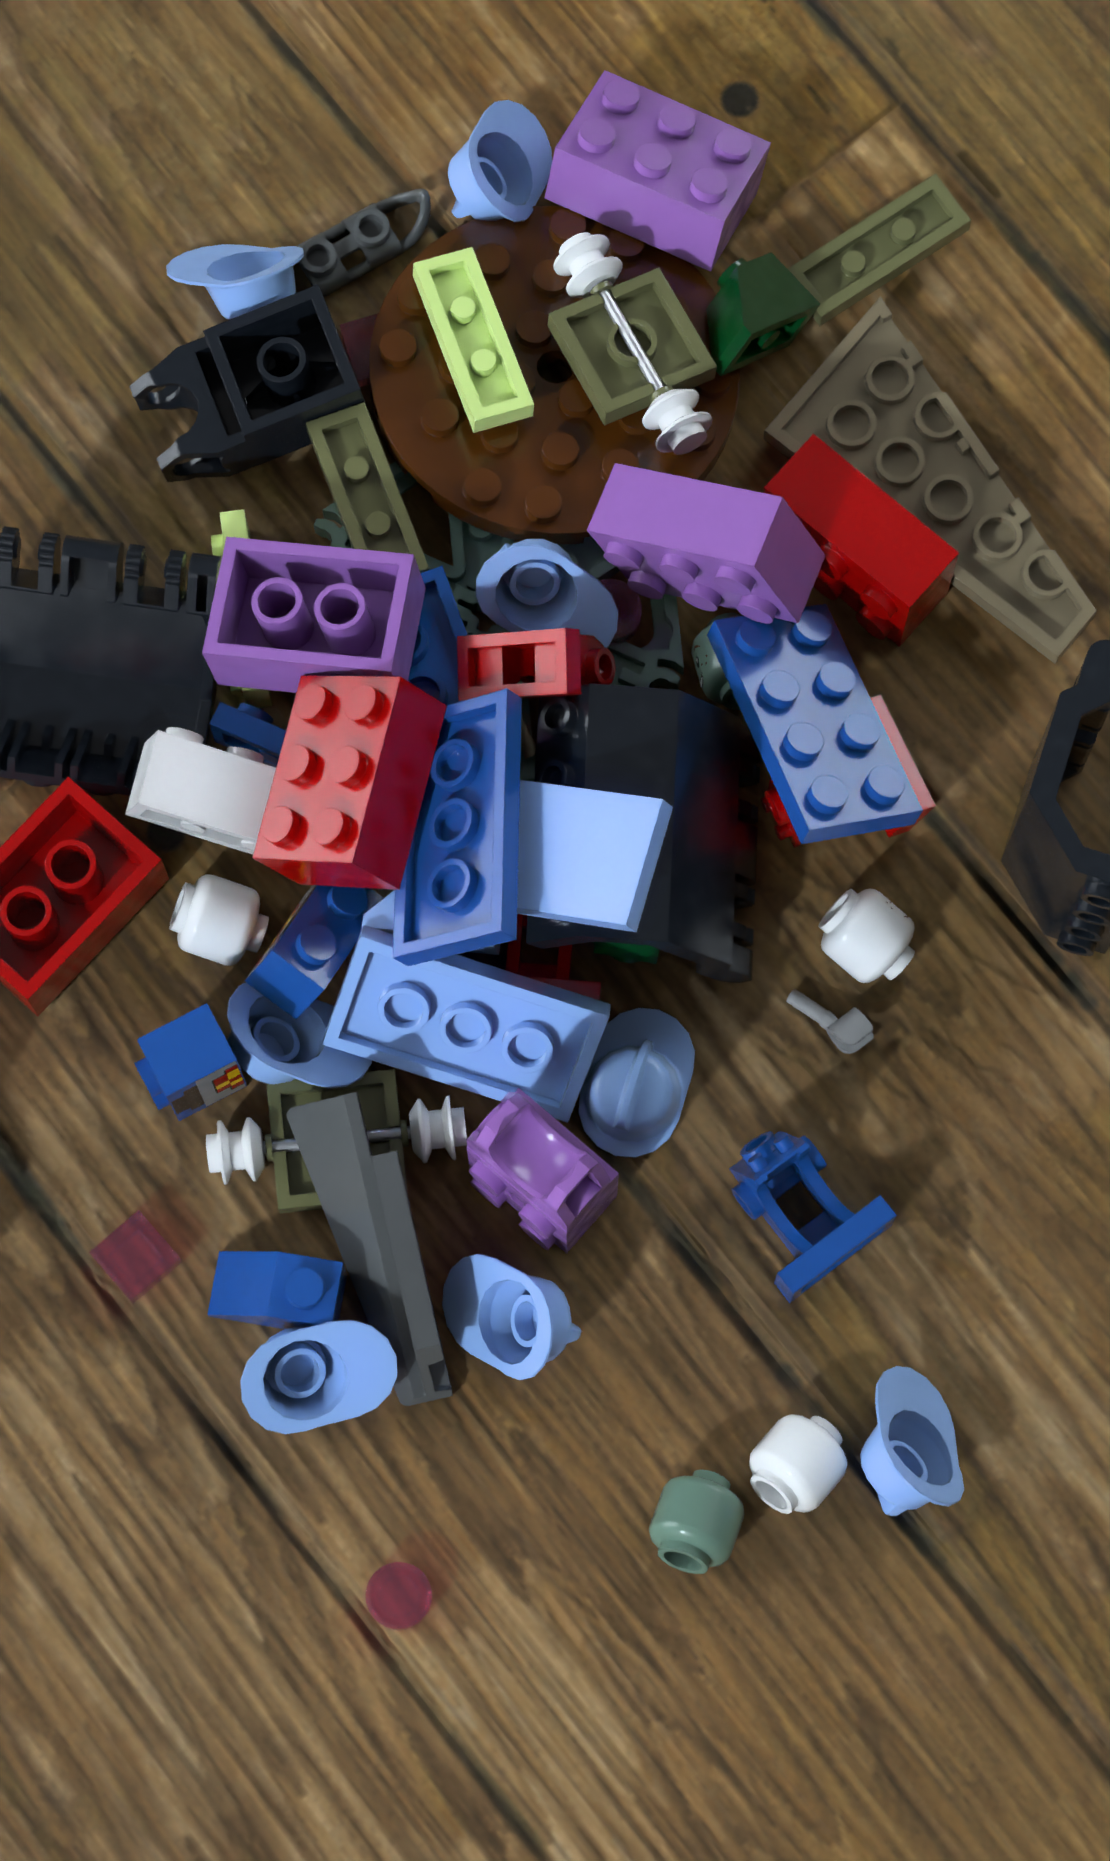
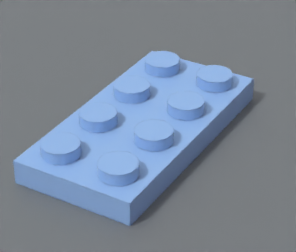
[322,925,611,1123]

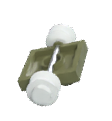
[547,232,717,455]
[206,1069,467,1214]

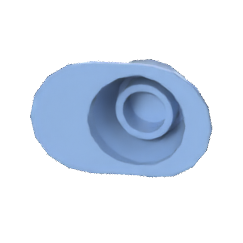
[448,100,552,222]
[166,244,304,320]
[476,539,618,648]
[227,983,372,1088]
[579,1008,695,1157]
[442,1254,582,1380]
[240,1320,397,1434]
[860,1366,964,1516]

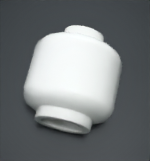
[169,874,269,966]
[818,889,915,983]
[749,1414,847,1514]

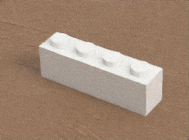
[125,727,276,855]

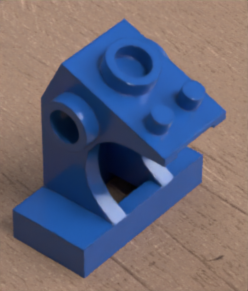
[729,1131,897,1303]

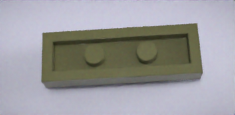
[788,174,971,326]
[306,402,429,573]

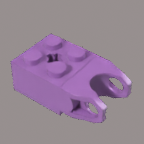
[466,1088,619,1254]

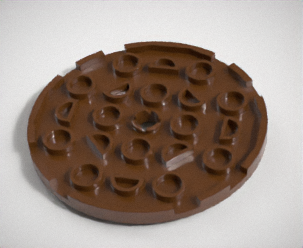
[369,206,740,545]

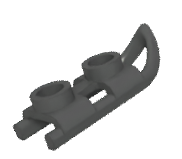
[296,189,431,297]

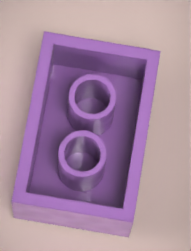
[544,70,771,272]
[587,463,826,624]
[202,537,426,693]

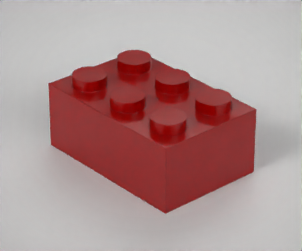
[763,433,959,647]
[252,675,447,890]
[0,777,169,1016]

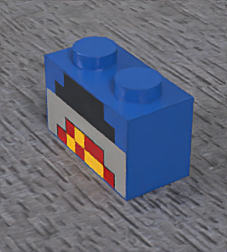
[245,885,384,1020]
[134,1003,247,1121]

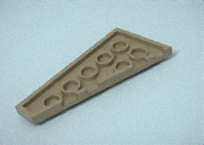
[763,296,1097,664]

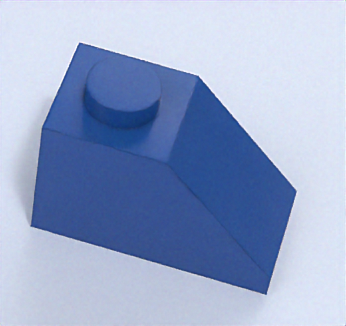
[207,1251,347,1329]

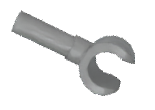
[786,989,874,1054]

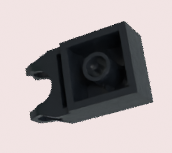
[129,284,372,482]

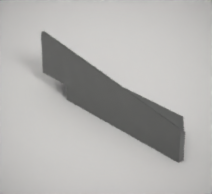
[287,1092,453,1406]

